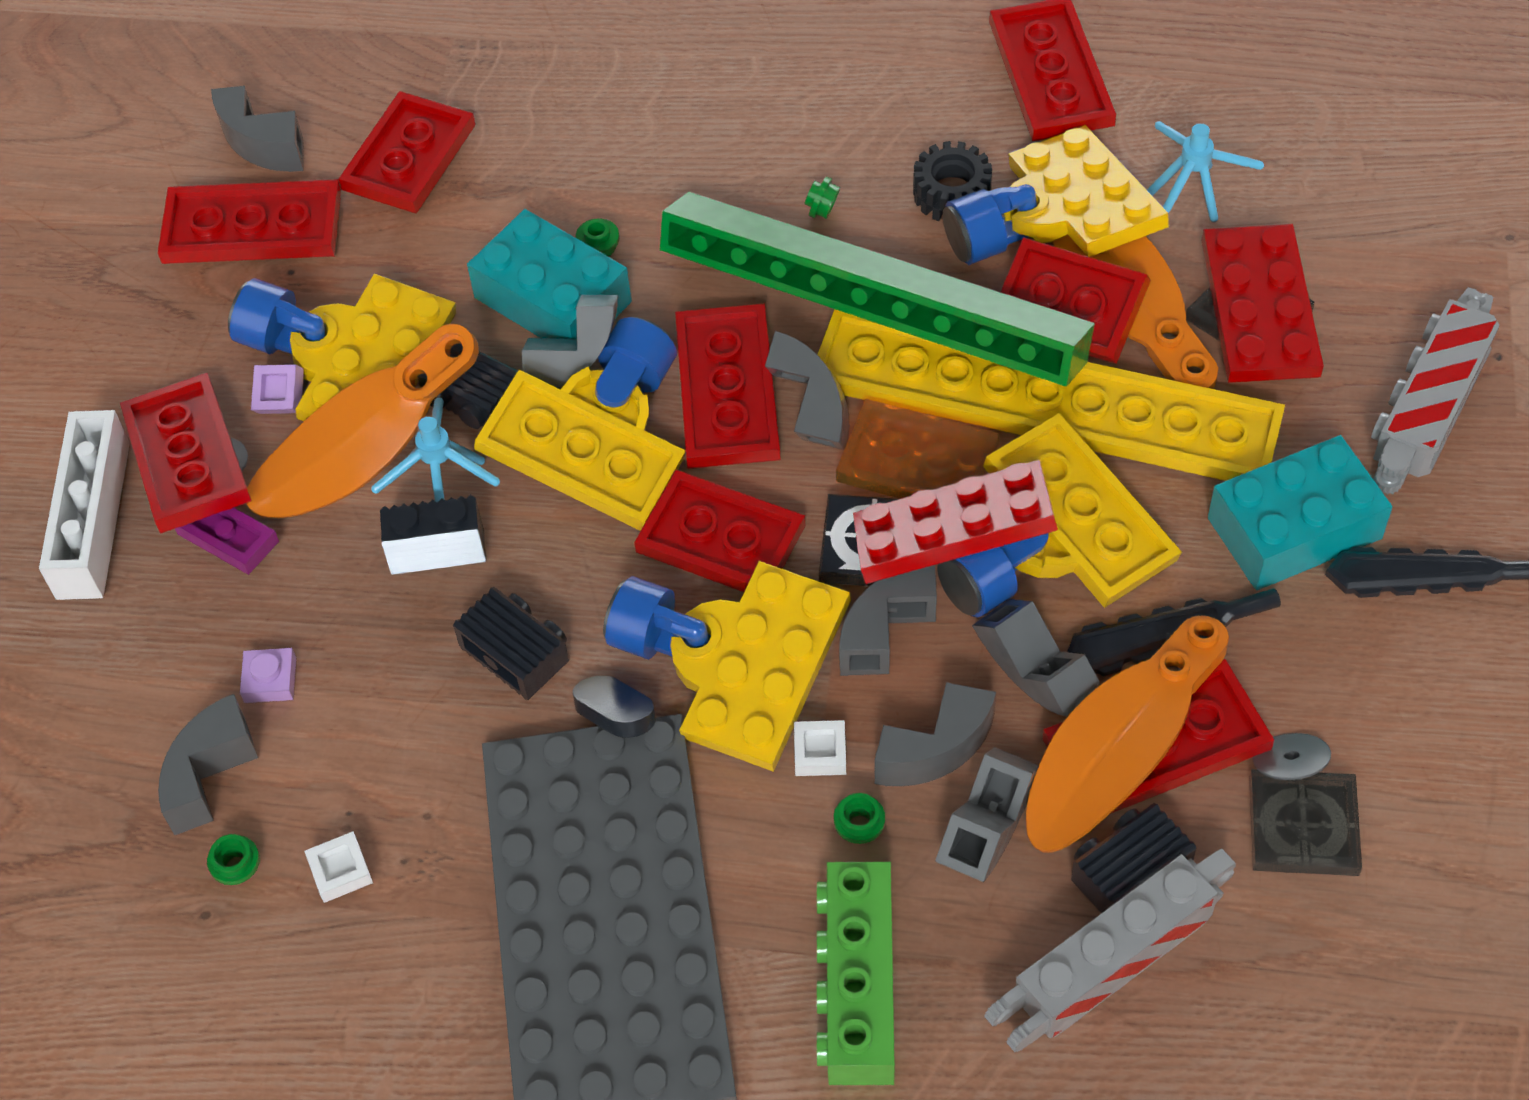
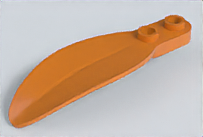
[1051,234,1218,389]
[246,324,479,518]
[1026,616,1229,853]

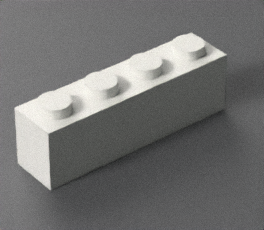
[39,410,130,600]

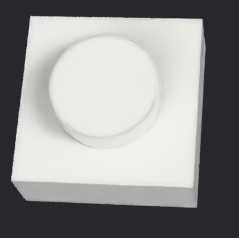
[794,720,846,776]
[304,831,373,903]

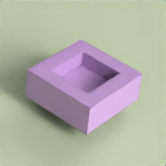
[251,365,304,414]
[240,648,296,703]

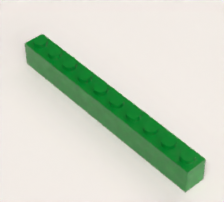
[660,191,1095,387]

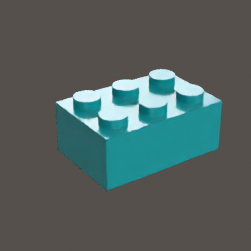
[467,209,632,339]
[1208,435,1393,591]

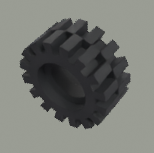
[913,141,992,221]

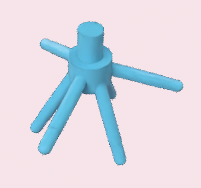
[1147,121,1264,222]
[371,397,500,502]

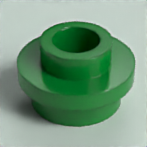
[804,176,841,219]
[575,218,620,257]
[834,793,885,844]
[207,834,260,885]

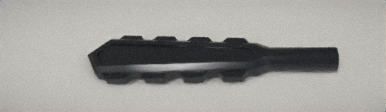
[1325,547,1529,598]
[1067,588,1281,677]

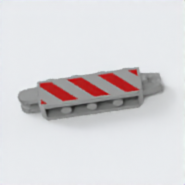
[1371,287,1500,495]
[984,848,1236,1052]

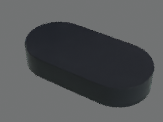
[573,676,656,738]

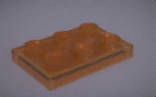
[836,399,999,499]

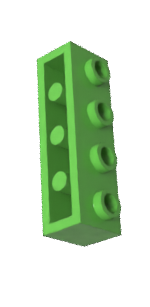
[817,862,895,1085]

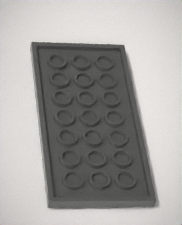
[482,714,737,1100]

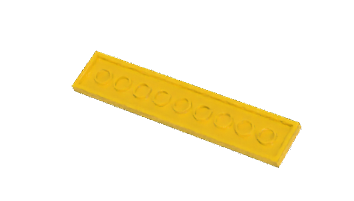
[817,309,1285,481]

